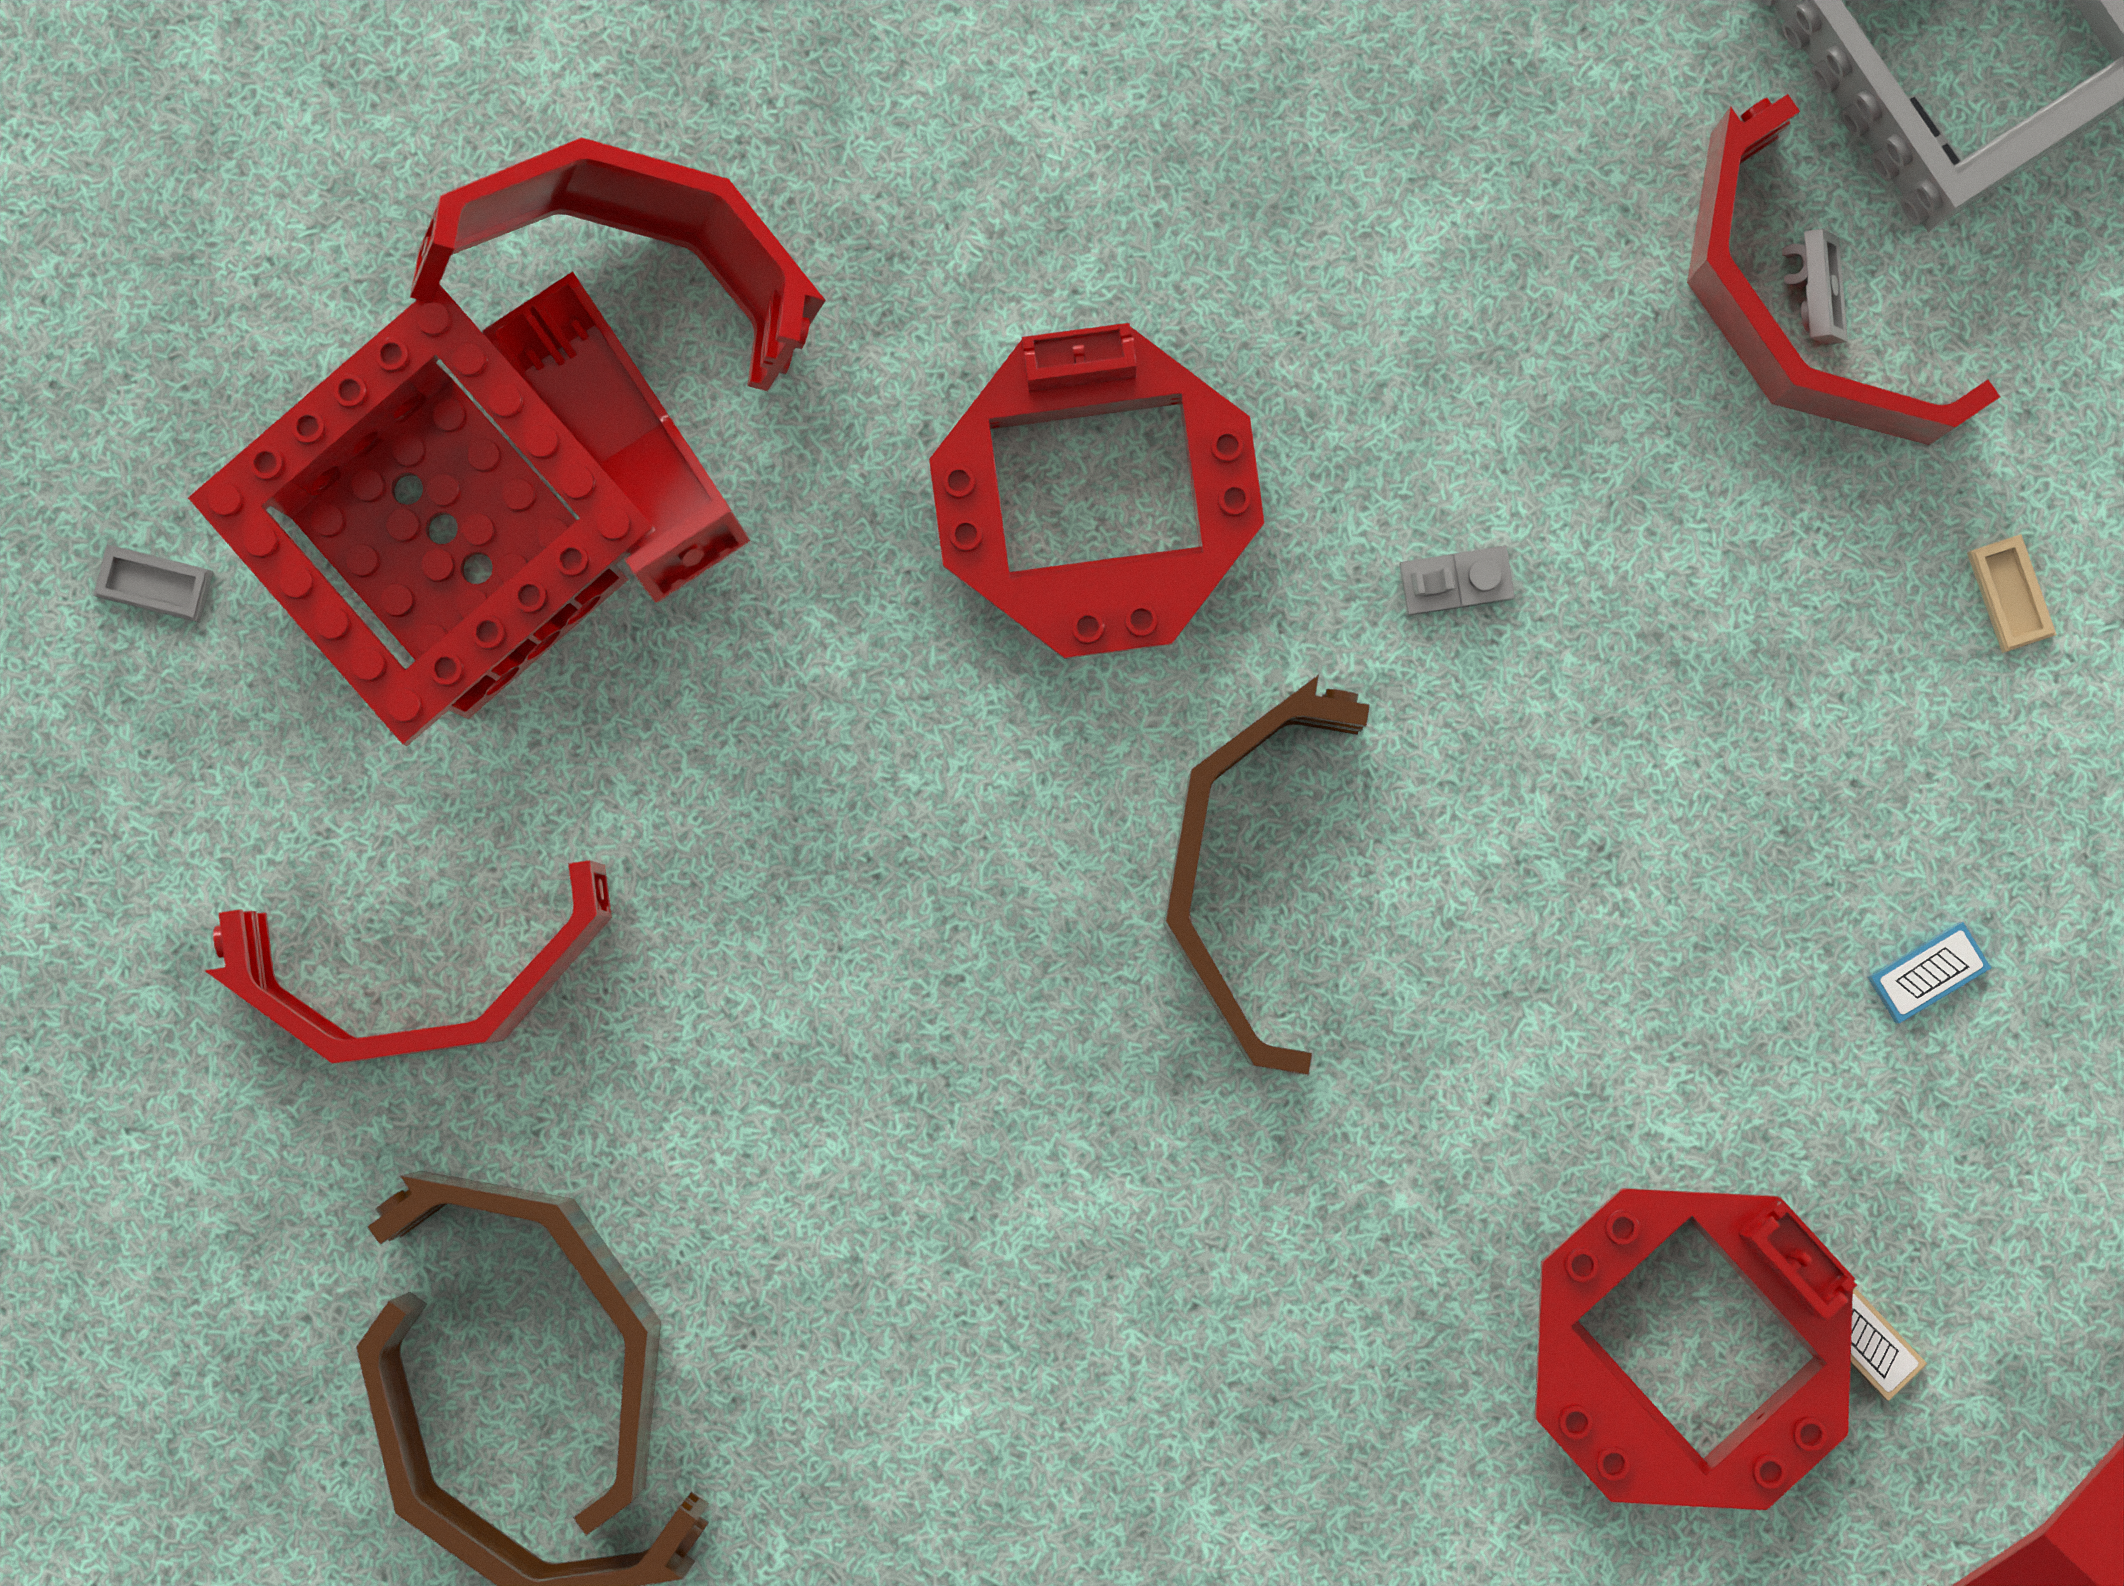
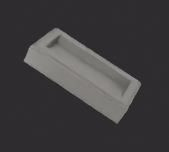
[93,544,214,623]

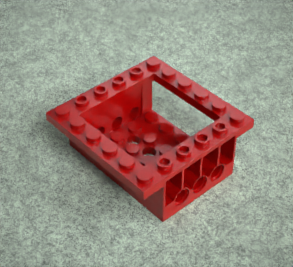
[188,284,656,746]

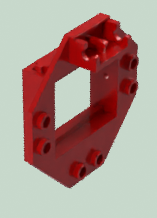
[929,323,1265,659]
[1535,1188,1857,1510]

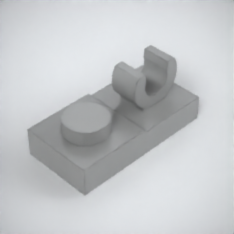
[1782,228,1848,344]
[1399,545,1515,616]

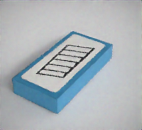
[1868,922,1991,1023]

